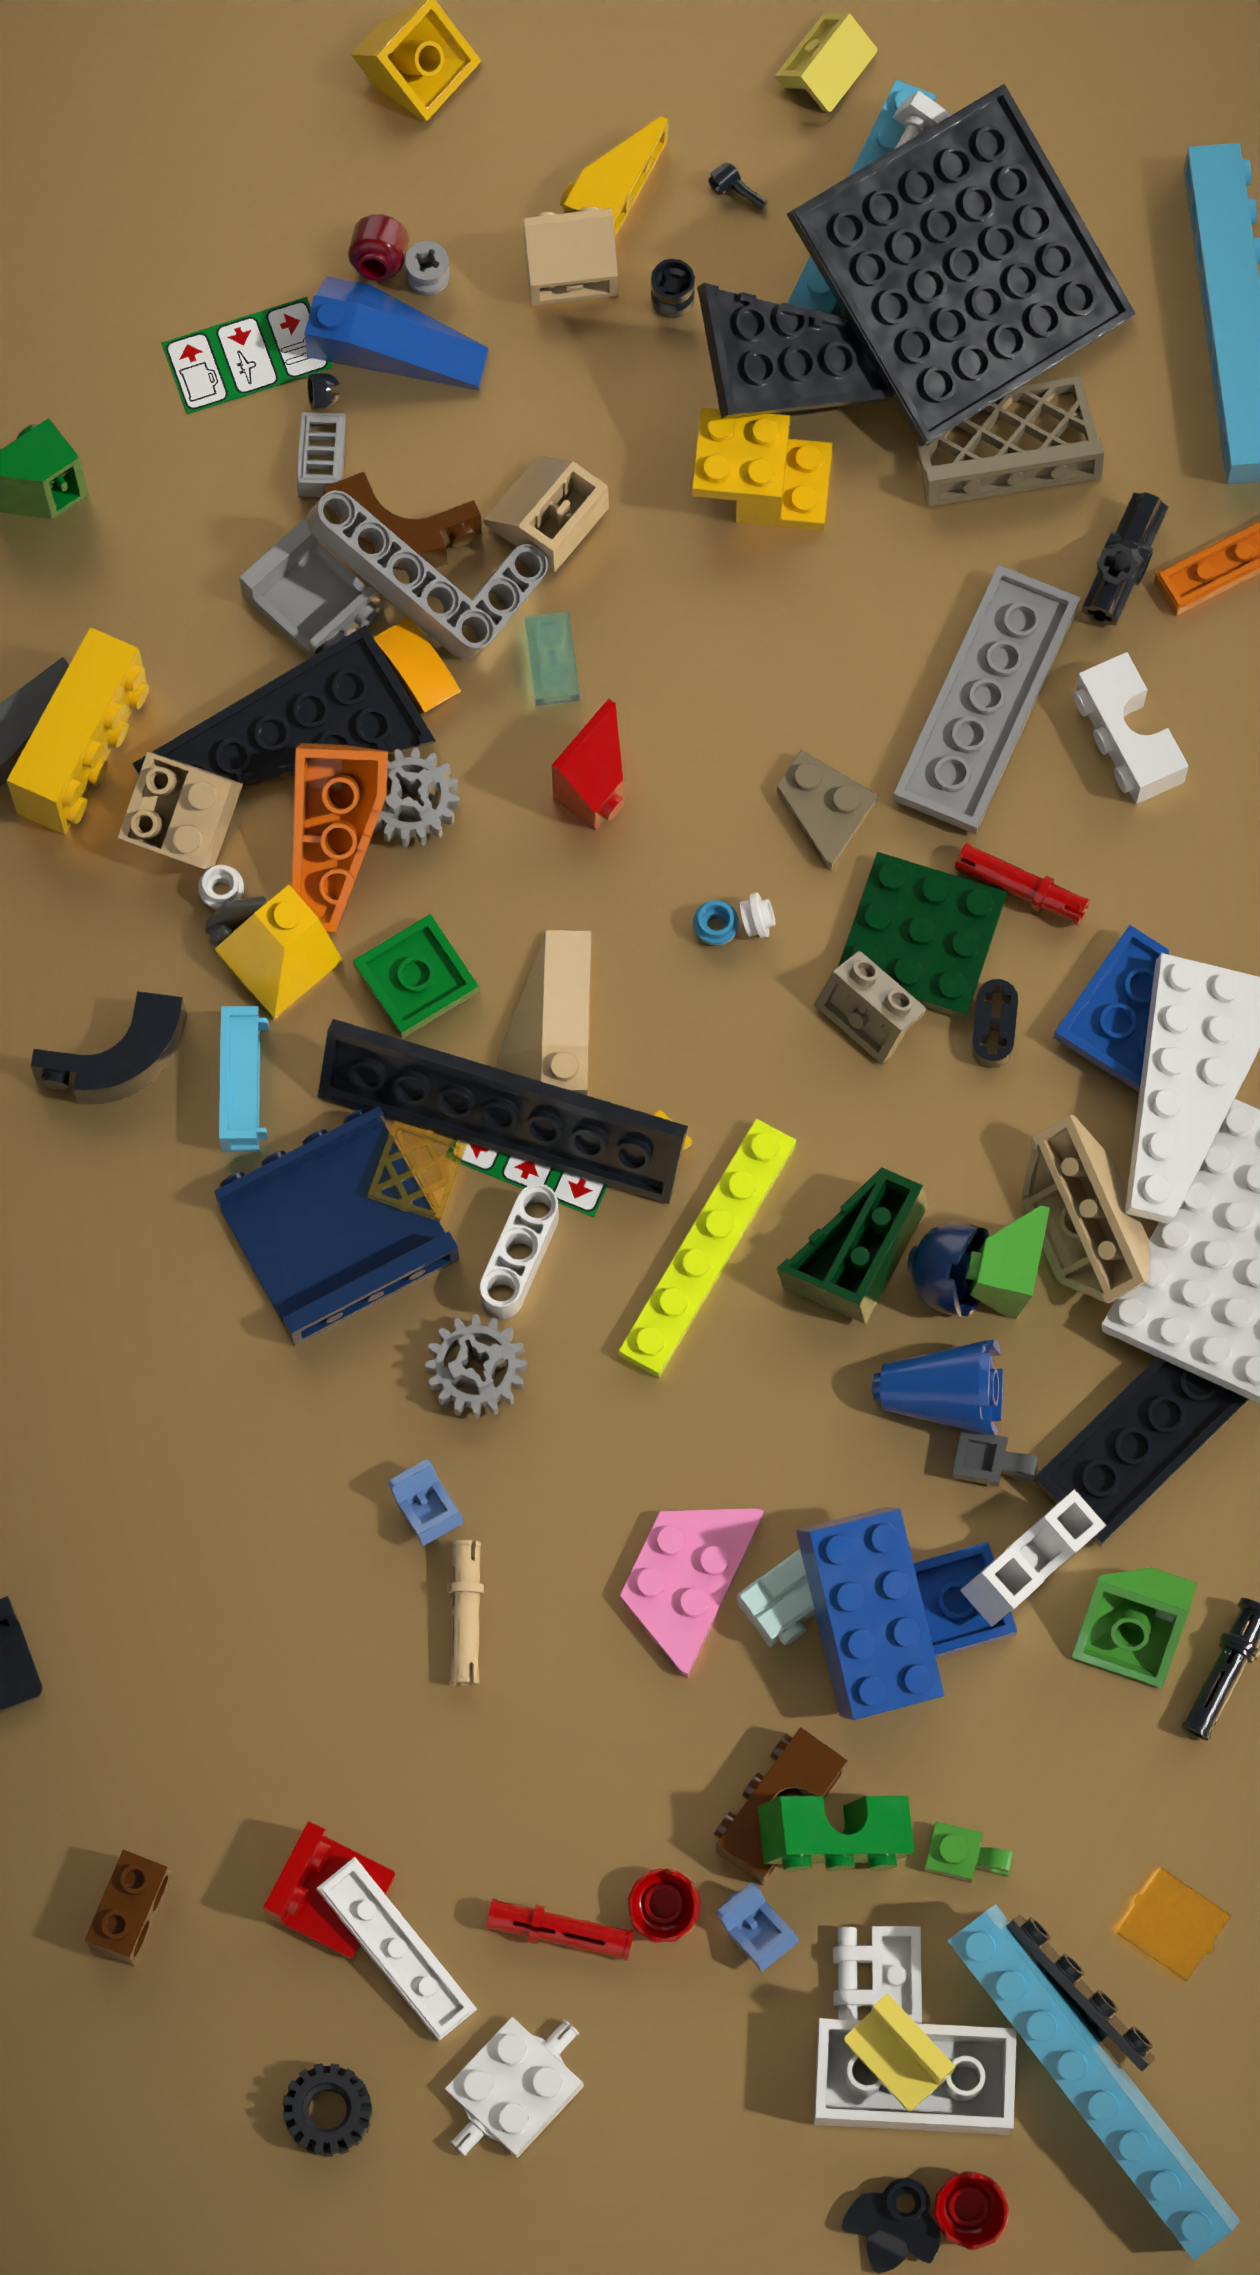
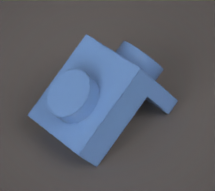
[388,1460,464,1546]
[716,1883,799,1972]

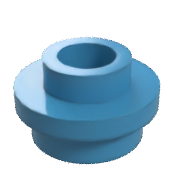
[693,900,739,946]

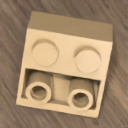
[523,207,618,306]
[484,455,609,573]
[118,752,243,869]

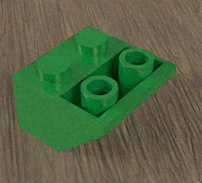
[0,418,89,519]

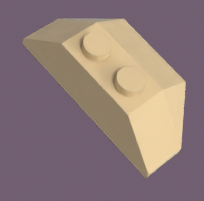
[1021,1115,1150,1303]

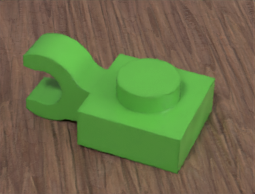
[925,1822,1013,1883]

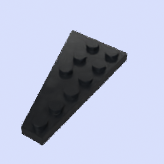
[697,283,894,419]
[132,625,436,785]

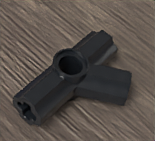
[1082,492,1169,626]

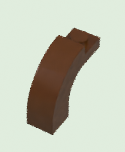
[323,472,482,570]

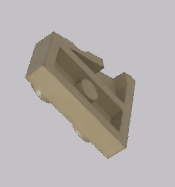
[777,750,878,870]

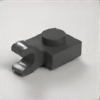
[952,1429,1038,1487]

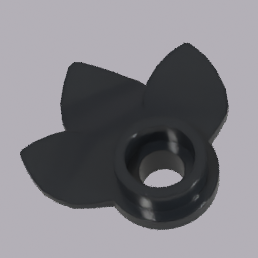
[842,2178,941,2274]

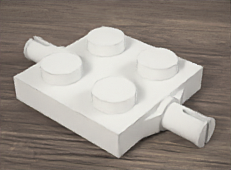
[445,2017,584,2158]

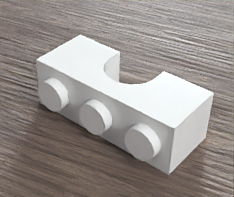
[1073,652,1189,804]
[960,1489,1106,1627]

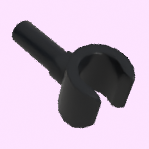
[708,163,768,210]

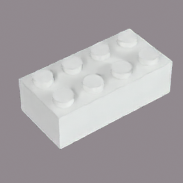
[814,2018,1017,2135]

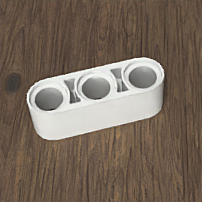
[480,1184,559,1320]

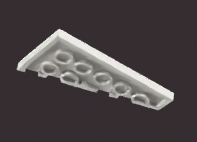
[1125,953,1260,1224]

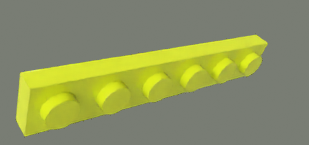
[618,1118,797,1378]

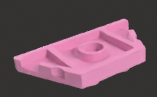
[620,1508,764,1678]

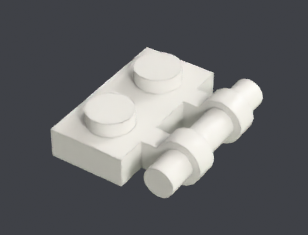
[833,1926,922,2024]

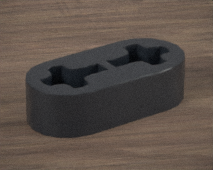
[971,979,1018,1068]

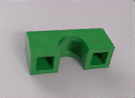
[758,1796,915,1872]

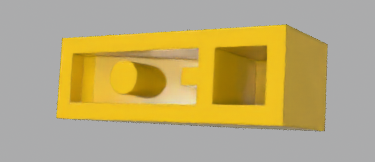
[560,116,669,238]

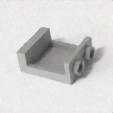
[239,519,381,658]

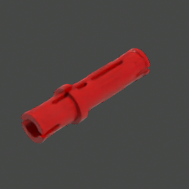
[954,842,1091,926]
[486,1898,634,1961]

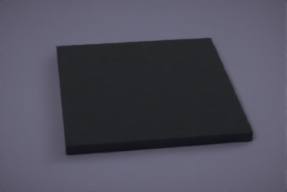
[787,83,1136,446]

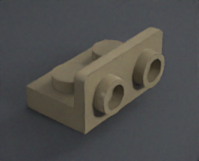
[814,952,926,1064]

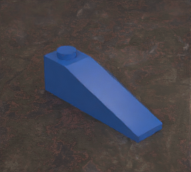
[304,276,489,391]

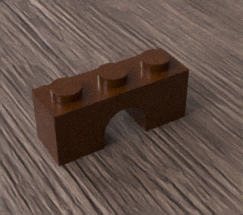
[714,1727,848,1885]

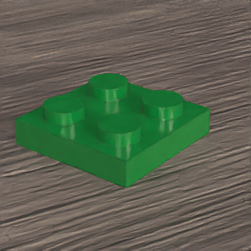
[353,914,480,1039]

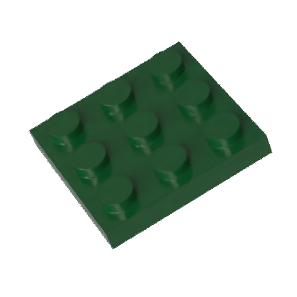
[838,852,1008,1020]

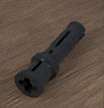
[1181,1598,1260,1741]

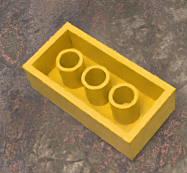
[7,627,149,835]

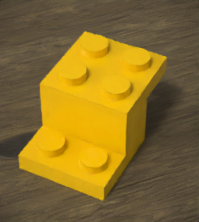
[692,407,833,531]

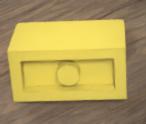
[775,13,877,112]
[844,1993,956,2111]

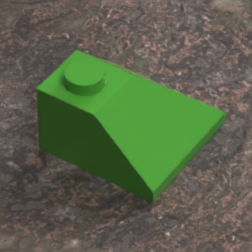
[965,1205,1050,1319]
[1071,1567,1197,1688]

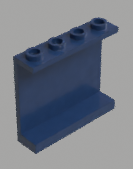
[214,1106,459,1346]

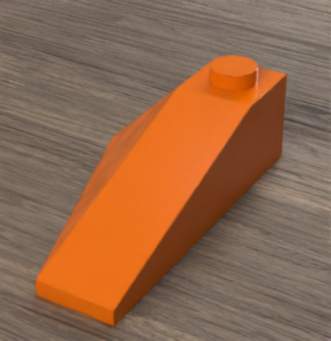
[292,743,388,932]

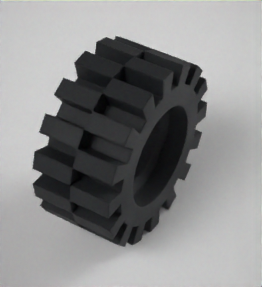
[283,2063,373,2157]

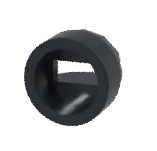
[307,373,341,409]

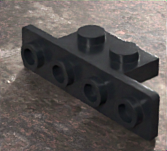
[1006,1914,1155,2072]

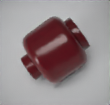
[348,214,409,281]

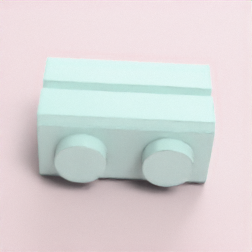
[737,1549,816,1647]

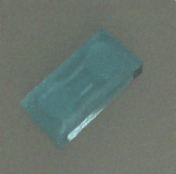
[524,612,580,706]

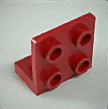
[263,1821,396,1959]

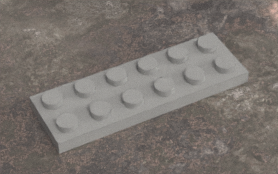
[892,564,1081,834]

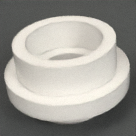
[198,865,244,910]
[740,893,775,938]

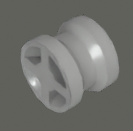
[405,240,450,296]

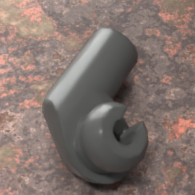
[205,896,267,947]

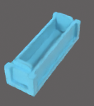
[219,1006,269,1152]

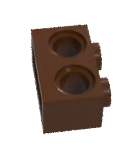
[85,1849,173,1966]

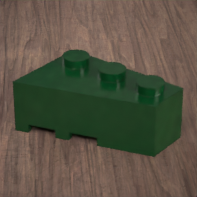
[776,1167,929,1325]

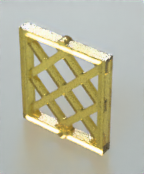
[367,1120,467,1222]

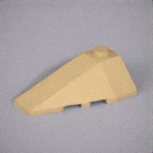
[497,930,591,1096]

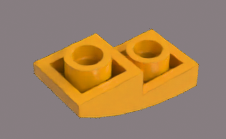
[373,618,461,715]

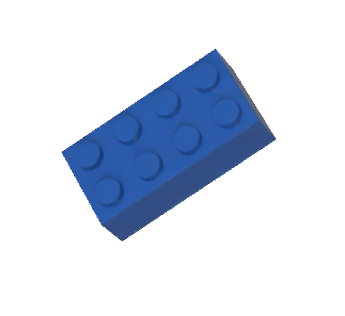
[796,1507,945,1720]

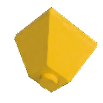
[350,0,481,121]
[214,884,343,1020]

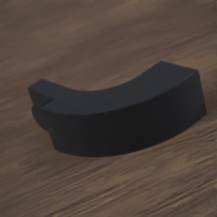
[31,991,186,1105]

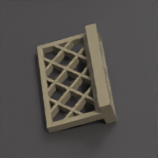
[912,376,1104,507]

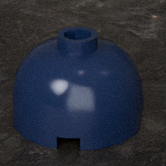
[907,1222,989,1317]

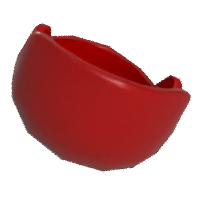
[627,1868,701,1943]
[933,2171,1010,2250]

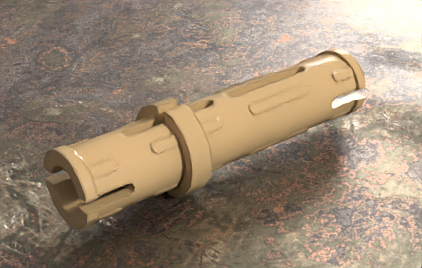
[446,1540,484,1686]

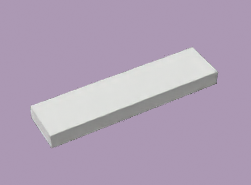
[316,1857,477,2041]

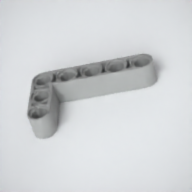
[307,490,548,659]

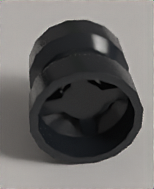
[651,259,695,318]

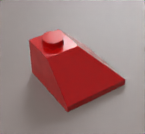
[552,698,625,830]

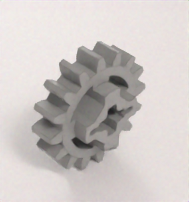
[374,748,460,847]
[425,1315,527,1419]

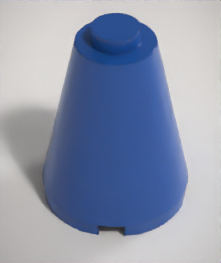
[872,1340,1003,1435]

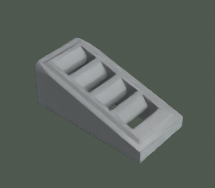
[297,412,346,497]

